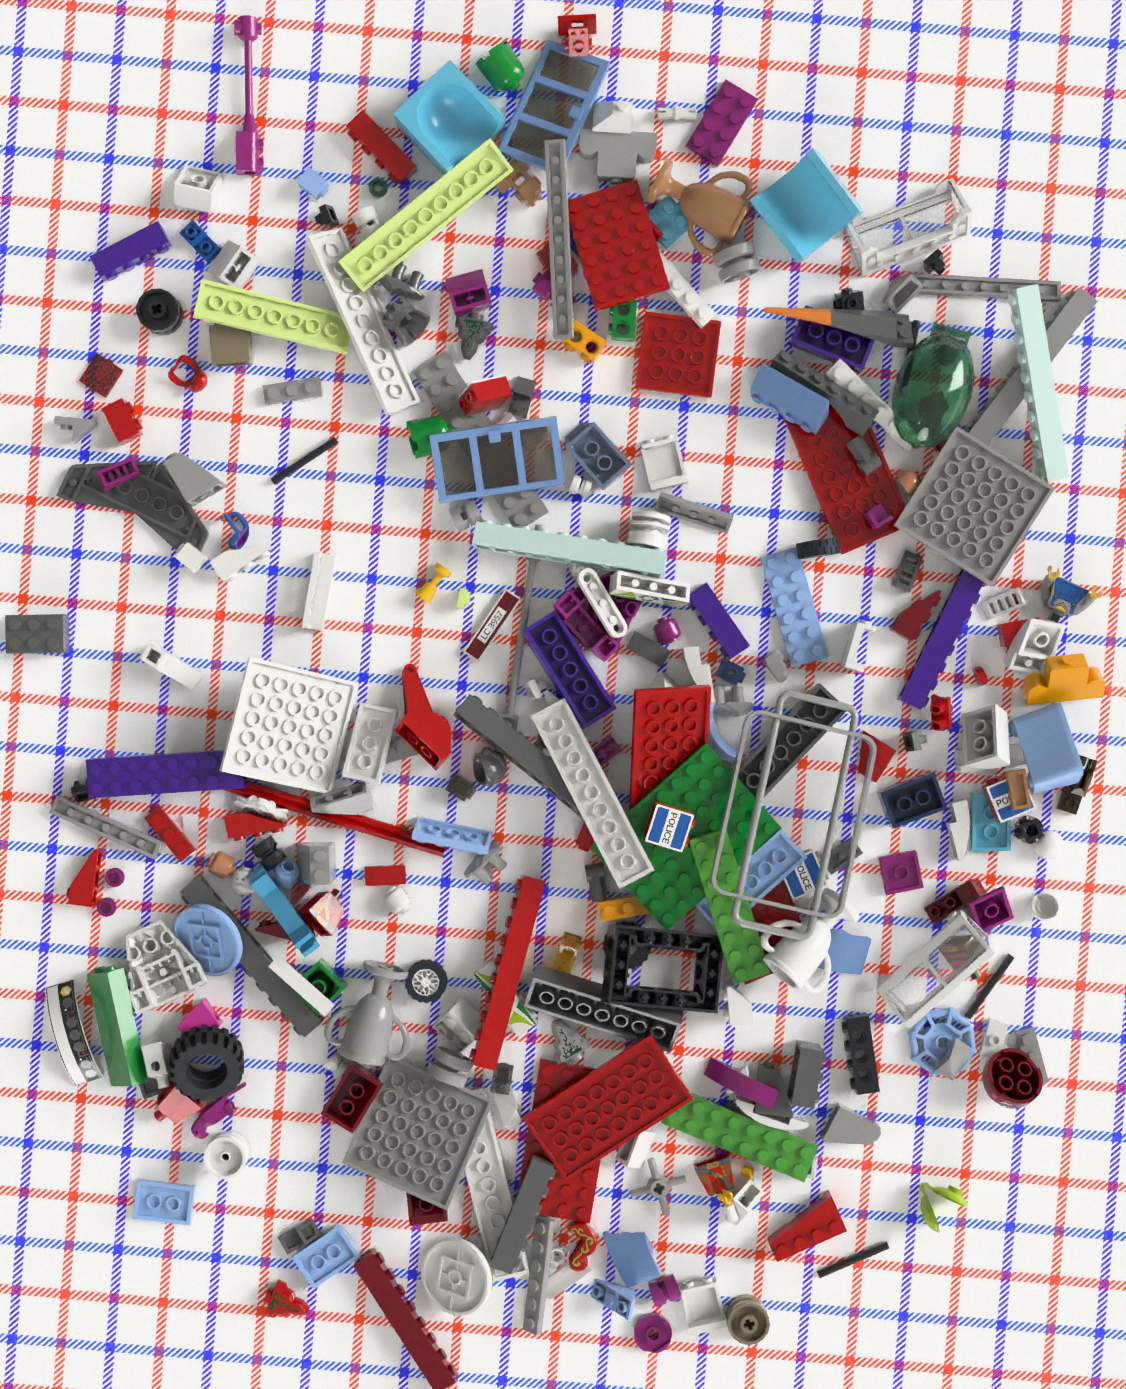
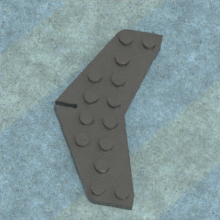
[56,461,209,552]

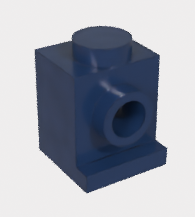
[715,658,746,685]

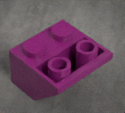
[445,269,492,317]

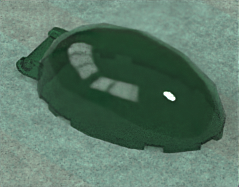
[891,321,975,449]

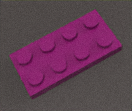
[685,79,758,167]

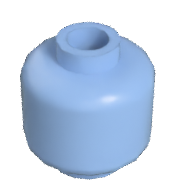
[273,860,300,888]

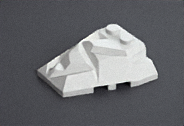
[125,920,208,1015]

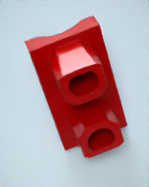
[930,694,953,731]

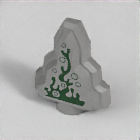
[552,1018,591,1064]

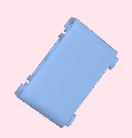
[1008,702,1083,794]

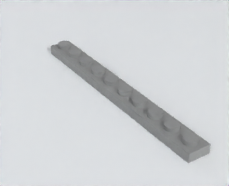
[544,139,574,340]

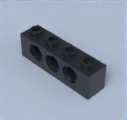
[841,1012,880,1095]

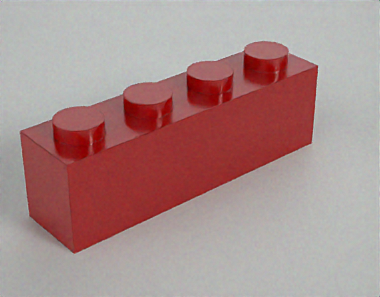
[346,109,418,186]

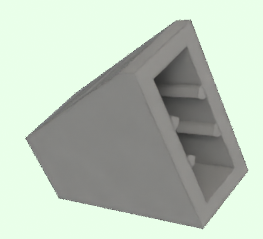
[820,1102,881,1145]

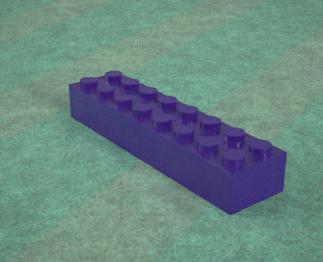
[86,749,247,798]

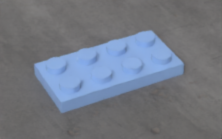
[411,816,493,855]

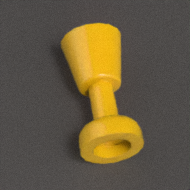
[415,562,452,604]

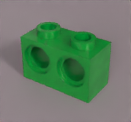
[608,300,637,342]

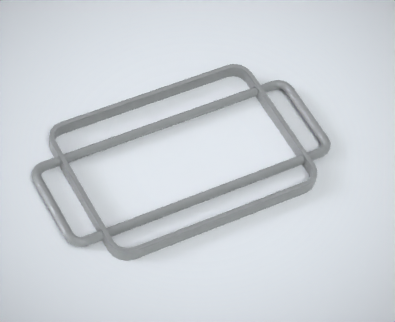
[710,690,877,940]

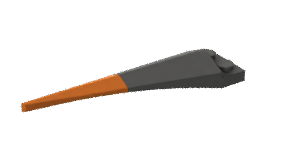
[764,307,914,348]

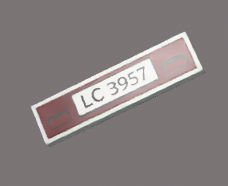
[463,589,522,662]

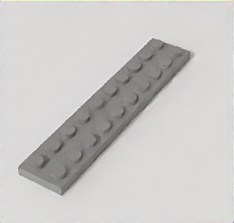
[412,351,549,528]

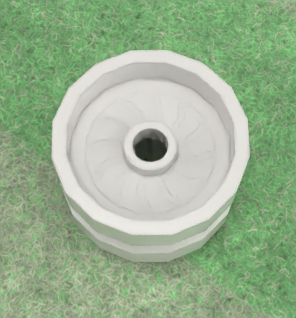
[203,1131,250,1179]

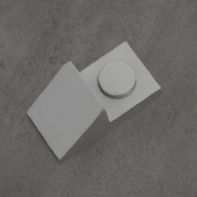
[54,416,98,443]

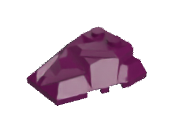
[553,571,643,662]

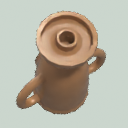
[646,159,753,257]

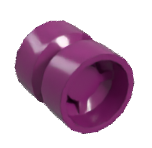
[648,1274,681,1307]

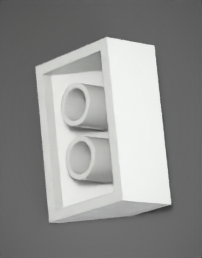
[962,704,1010,769]

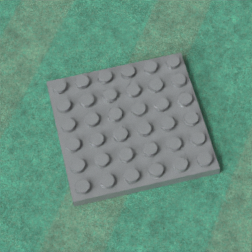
[893,426,1055,587]
[342,1058,494,1210]

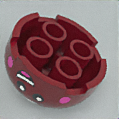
[982,1048,1043,1109]

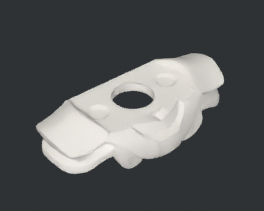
[234,795,289,821]

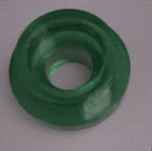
[369,178,388,198]

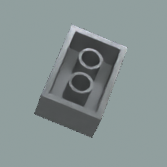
[5,614,70,654]
[787,1040,826,1109]

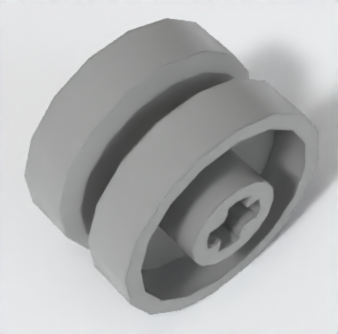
[713,242,761,284]
[425,1046,473,1088]

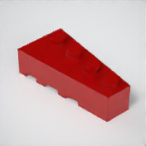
[767,1190,847,1262]

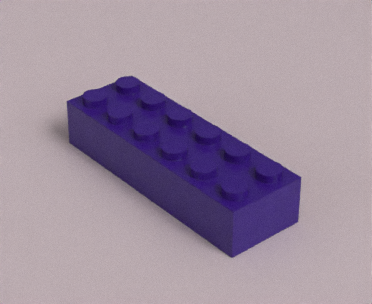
[520,610,617,729]

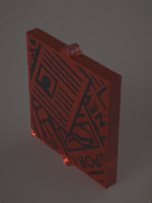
[79,353,124,398]

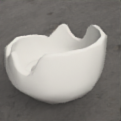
[1032,831,1064,859]
[1030,892,1060,921]

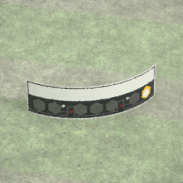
[45,979,104,1086]

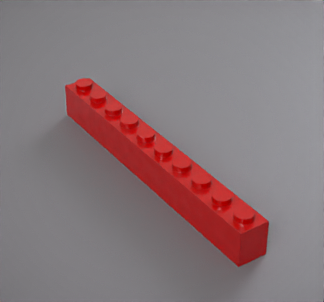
[469,875,546,1071]

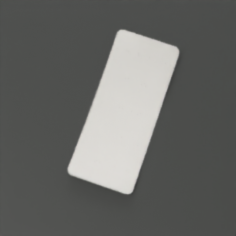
[183,814,199,849]

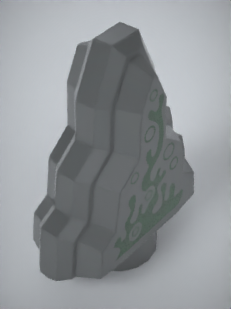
[455,312,494,360]

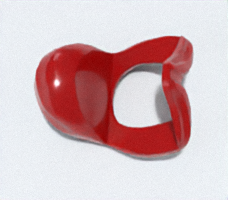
[168,355,208,393]

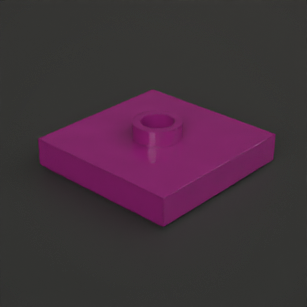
[878,850,924,895]

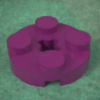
[634,1312,672,1353]

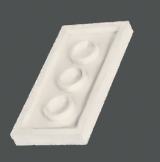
[342,702,398,785]

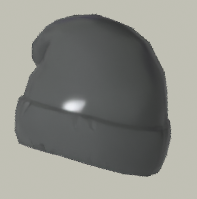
[473,747,507,786]

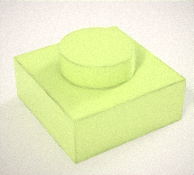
[456,588,471,609]

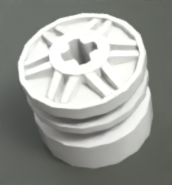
[627,511,672,551]

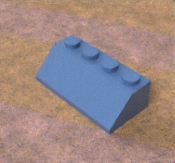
[750,363,829,434]

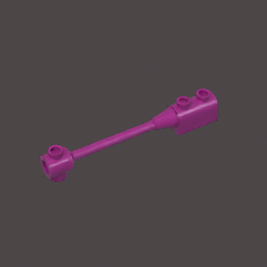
[234,15,264,176]

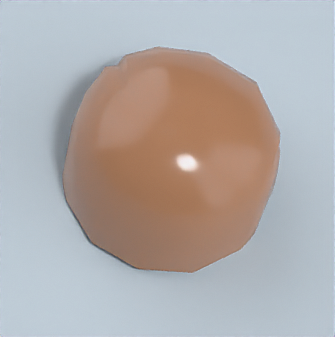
[896,469,921,498]

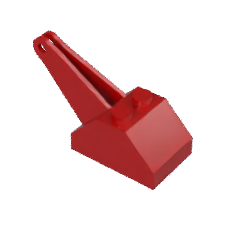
[395,664,451,771]

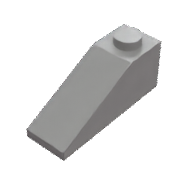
[310,782,373,815]

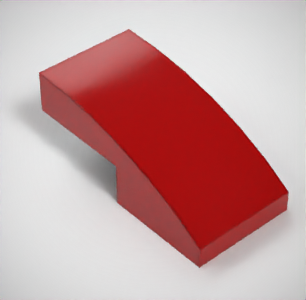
[364,864,406,886]

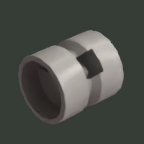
[449,499,483,532]

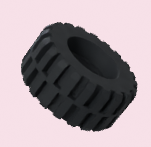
[169,1024,244,1101]

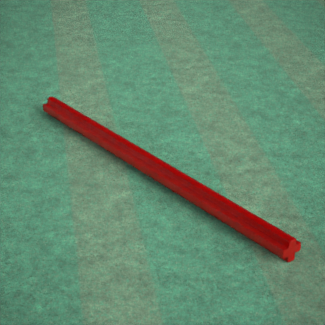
[153,752,447,857]

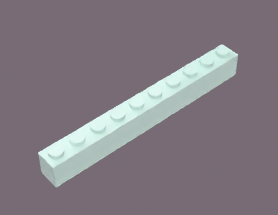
[1008,284,1069,482]
[472,520,667,579]

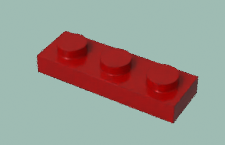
[144,806,196,862]

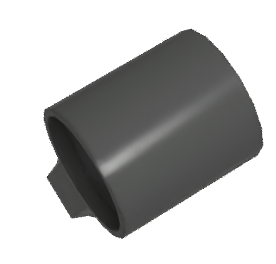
[846,435,882,476]
[584,862,608,902]

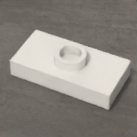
[979,1018,1009,1061]

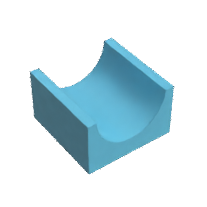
[750,148,865,263]

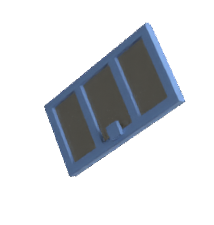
[498,40,610,171]
[429,416,566,504]

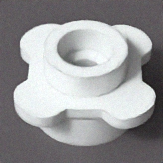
[550,1244,567,1265]

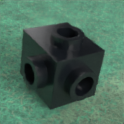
[833,288,865,310]
[1014,815,1044,844]

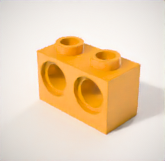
[562,320,607,363]

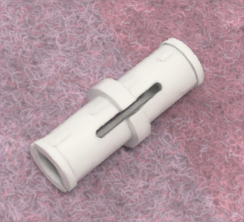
[657,106,696,122]

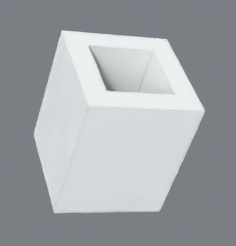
[175,542,208,573]

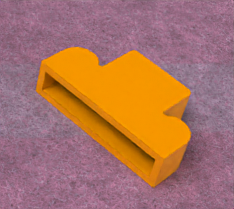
[1022,653,1105,705]

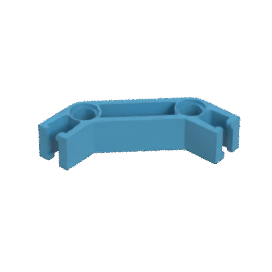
[246,865,320,958]

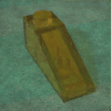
[551,931,582,974]

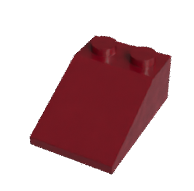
[406,1192,448,1226]

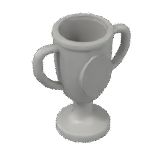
[324,960,410,1066]

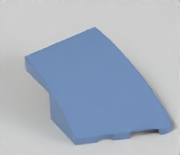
[818,929,872,975]
[603,1231,662,1288]

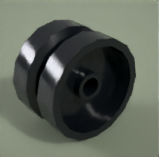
[136,288,184,335]

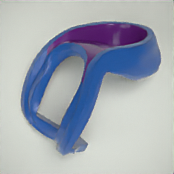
[220,511,249,550]

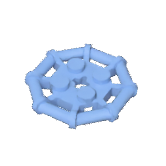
[907,1006,978,1077]

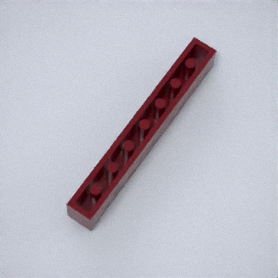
[353,1248,457,1389]

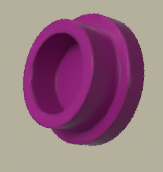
[105,868,125,887]
[97,897,117,917]

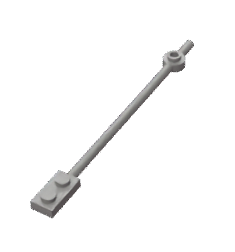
[494,524,542,751]

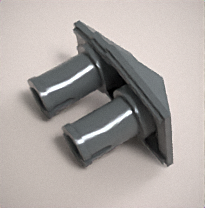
[378,262,425,301]

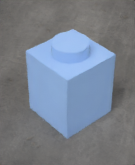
[297,166,329,201]

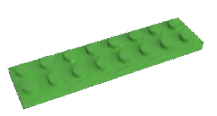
[689,829,770,985]
[661,1093,818,1182]

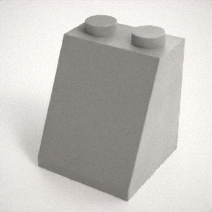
[163,452,227,506]
[296,842,336,885]

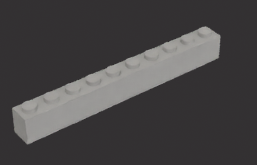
[964,287,1098,445]

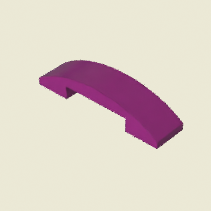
[703,1057,780,1109]

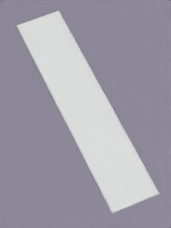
[268,955,335,1017]

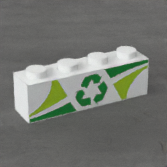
[609,570,691,608]
[473,959,538,1037]

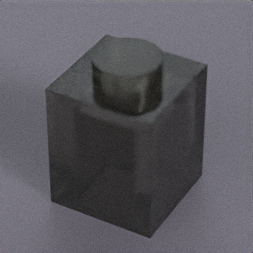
[445,772,476,802]
[490,1063,514,1095]

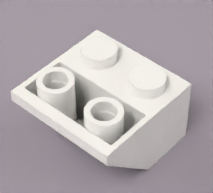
[207,239,260,289]
[721,981,754,1026]
[432,998,481,1052]

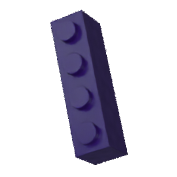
[89,221,172,281]
[688,582,750,659]

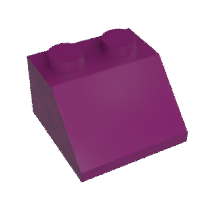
[965,886,1014,934]

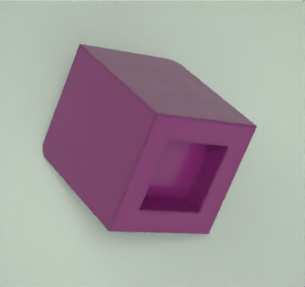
[863,503,893,530]

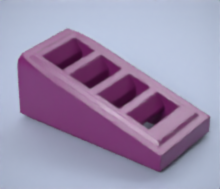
[96,457,141,492]

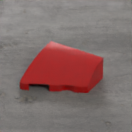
[858,731,896,783]

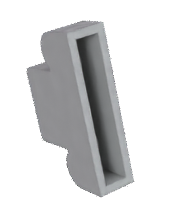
[579,128,657,185]

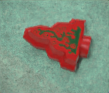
[263,1279,310,1318]

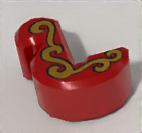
[567,1221,597,1272]

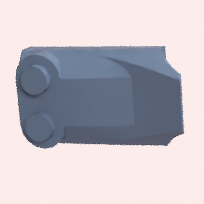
[565,421,632,490]

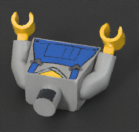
[1040,566,1103,623]

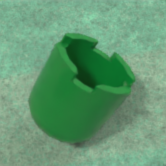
[476,41,524,92]
[406,416,453,459]

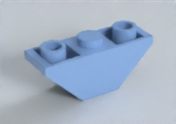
[591,1279,636,1320]

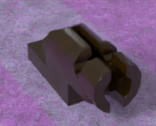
[1056,755,1098,815]

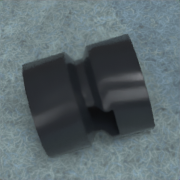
[251,835,287,871]

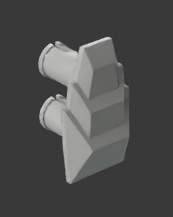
[713,686,753,717]
[464,840,507,885]

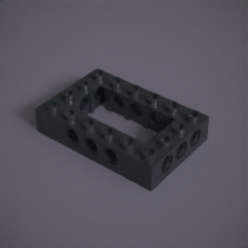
[600,924,723,1014]

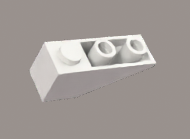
[210,546,273,582]
[140,643,203,690]

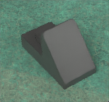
[508,376,537,418]

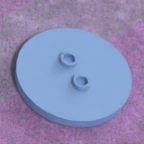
[173,904,243,976]

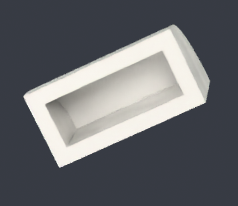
[615,1129,656,1169]

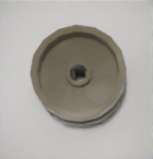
[725,1294,770,1345]

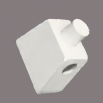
[141,1042,172,1089]

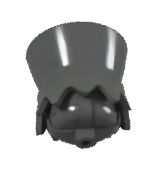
[382,297,431,347]

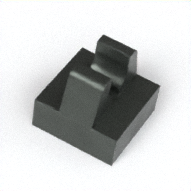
[902,731,927,752]

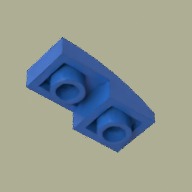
[179,220,221,264]

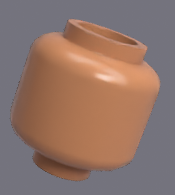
[206,851,236,879]

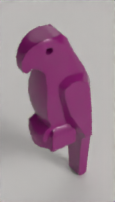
[191,1082,247,1139]

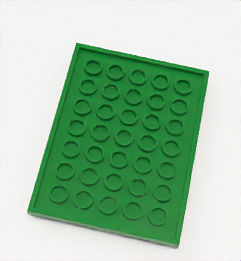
[589,742,782,930]

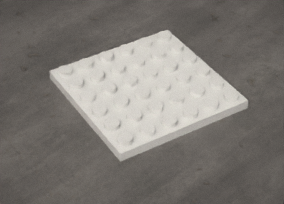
[220,656,359,793]

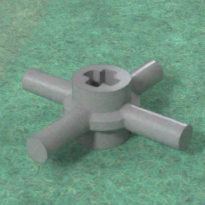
[630,1157,687,1215]

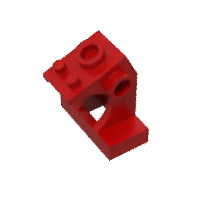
[557,14,597,57]

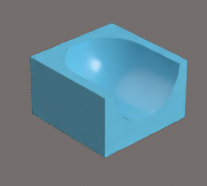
[393,60,505,175]

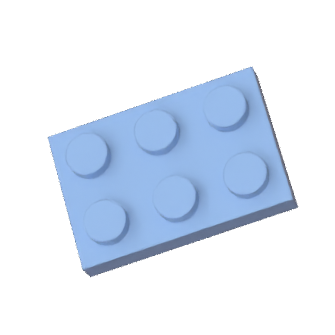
[133,1179,196,1226]
[292,1223,361,1289]

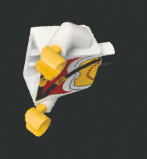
[717,1165,765,1226]

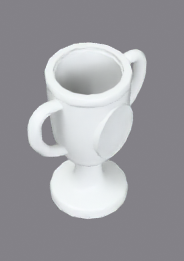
[761,888,860,994]

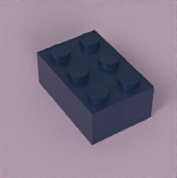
[876,771,948,829]

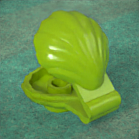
[919,1183,968,1233]

